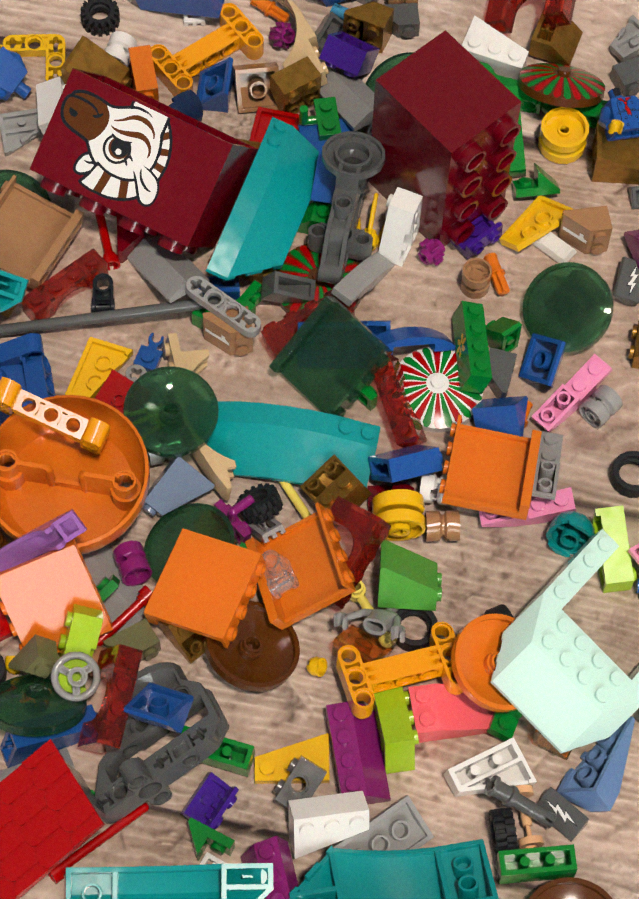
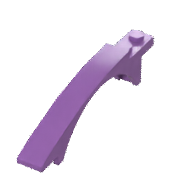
[0,509,87,572]

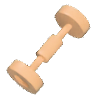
[516,785,544,849]

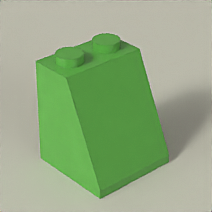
[378,540,442,611]

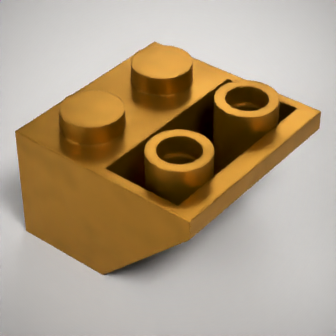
[343,2,394,54]
[529,6,583,66]
[270,56,322,114]
[300,455,372,526]
[158,621,205,663]

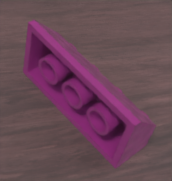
[325,702,391,805]
[241,836,299,899]

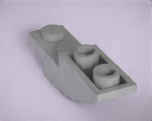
[532,431,563,500]

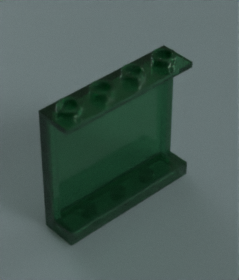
[269,296,393,417]

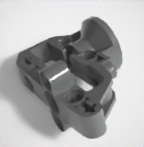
[307,131,385,284]
[95,662,229,824]

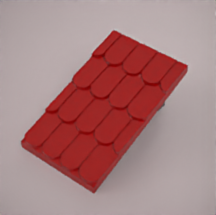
[0,739,106,899]

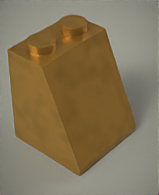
[61,36,132,87]
[592,121,639,185]

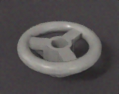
[51,651,101,702]

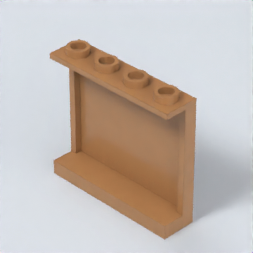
[0,175,84,292]

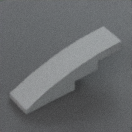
[331,252,394,306]

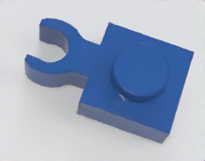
[133,333,164,375]

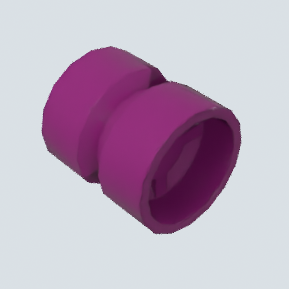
[113,540,152,586]

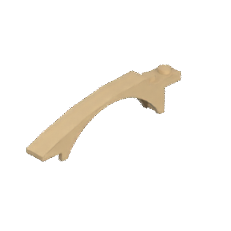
[275,0,329,86]
[163,333,236,501]

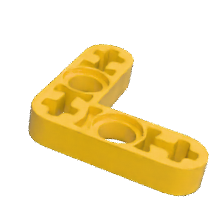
[3,34,66,81]

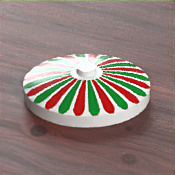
[391,347,483,433]

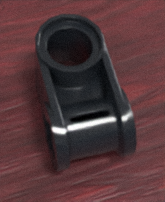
[91,273,115,313]

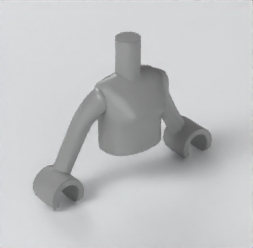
[333,608,405,643]

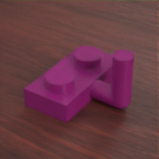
[213,495,255,545]

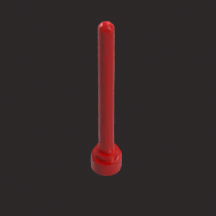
[95,214,121,271]
[97,585,153,646]
[48,803,149,884]

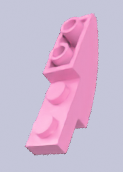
[531,354,612,432]
[479,487,577,527]

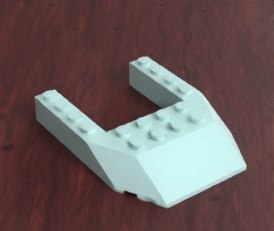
[490,529,639,754]

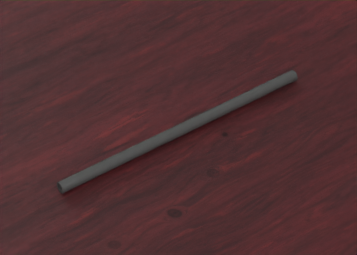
[0,296,221,336]

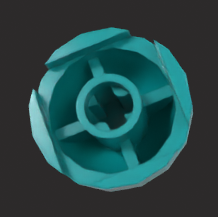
[546,511,594,558]

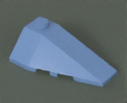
[557,717,635,812]

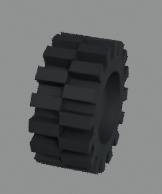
[80,0,120,37]
[237,483,283,525]
[489,807,518,855]

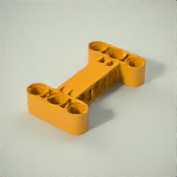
[151,3,264,97]
[0,377,111,455]
[336,622,463,719]

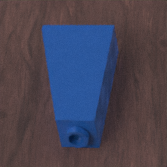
[0,704,101,768]

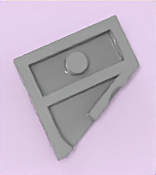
[610,15,639,62]
[0,108,42,156]

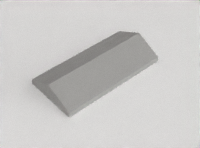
[320,69,375,131]
[127,237,209,303]
[82,545,146,633]
[333,795,434,851]

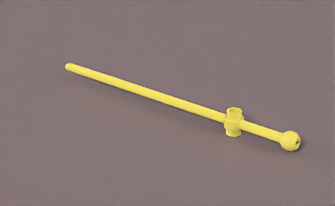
[278,481,397,648]

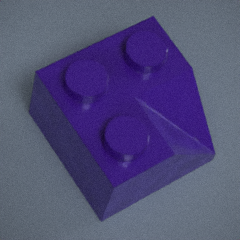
[319,31,380,78]

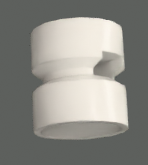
[105,31,137,67]
[420,473,451,506]

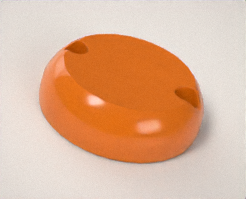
[0,395,150,554]

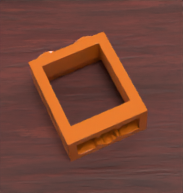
[128,45,159,101]

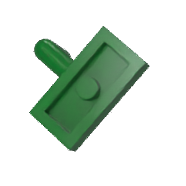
[299,97,341,141]

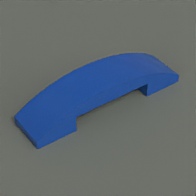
[362,326,456,357]

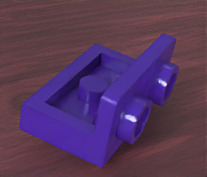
[450,214,503,259]
[181,772,239,830]

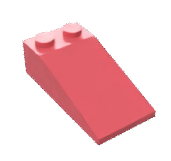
[408,684,494,743]

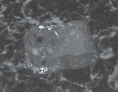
[262,550,299,599]

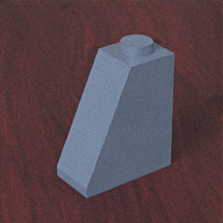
[143,456,215,516]

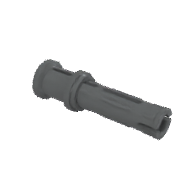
[484,775,557,829]

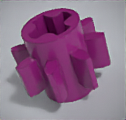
[269,22,296,48]
[417,238,445,266]

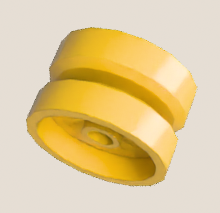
[538,107,589,164]
[372,489,426,541]

